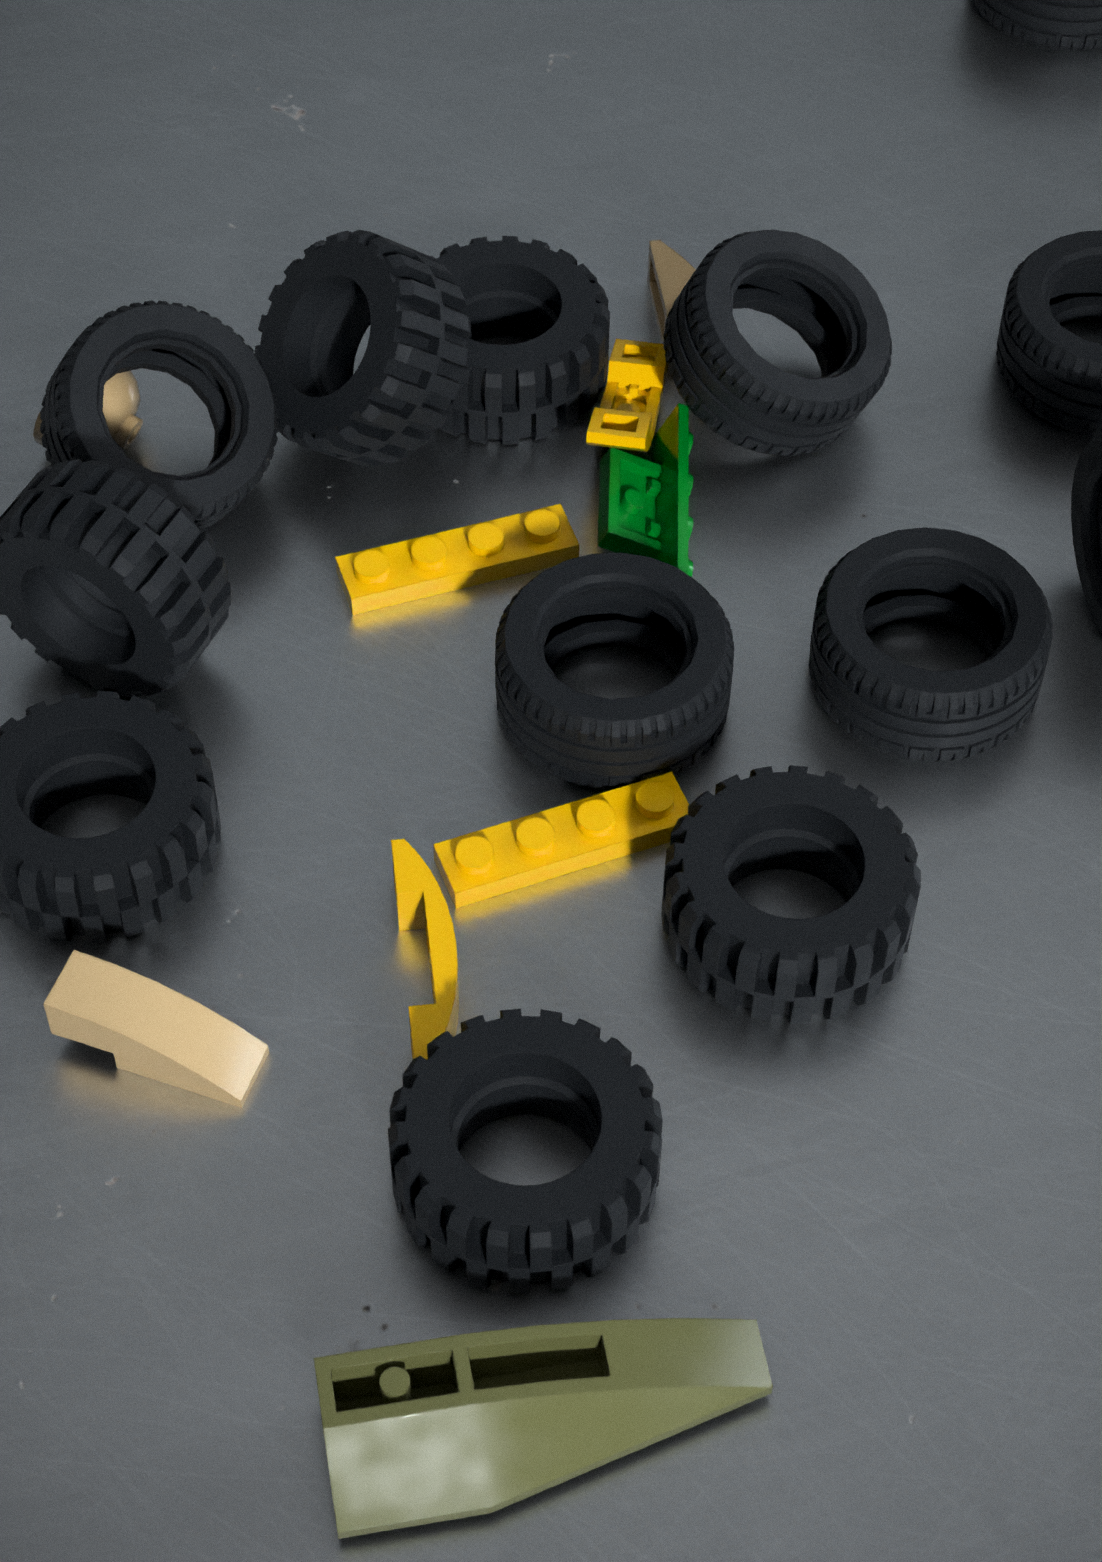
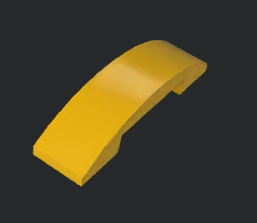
[586,339,668,452]
[391,839,459,1060]

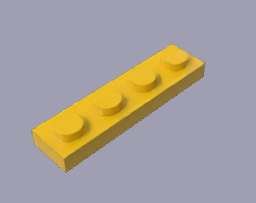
[335,504,580,615]
[433,772,689,908]

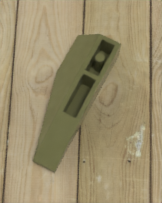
[314,1318,773,1539]

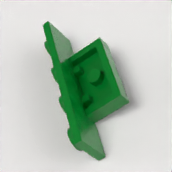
[597,403,693,577]

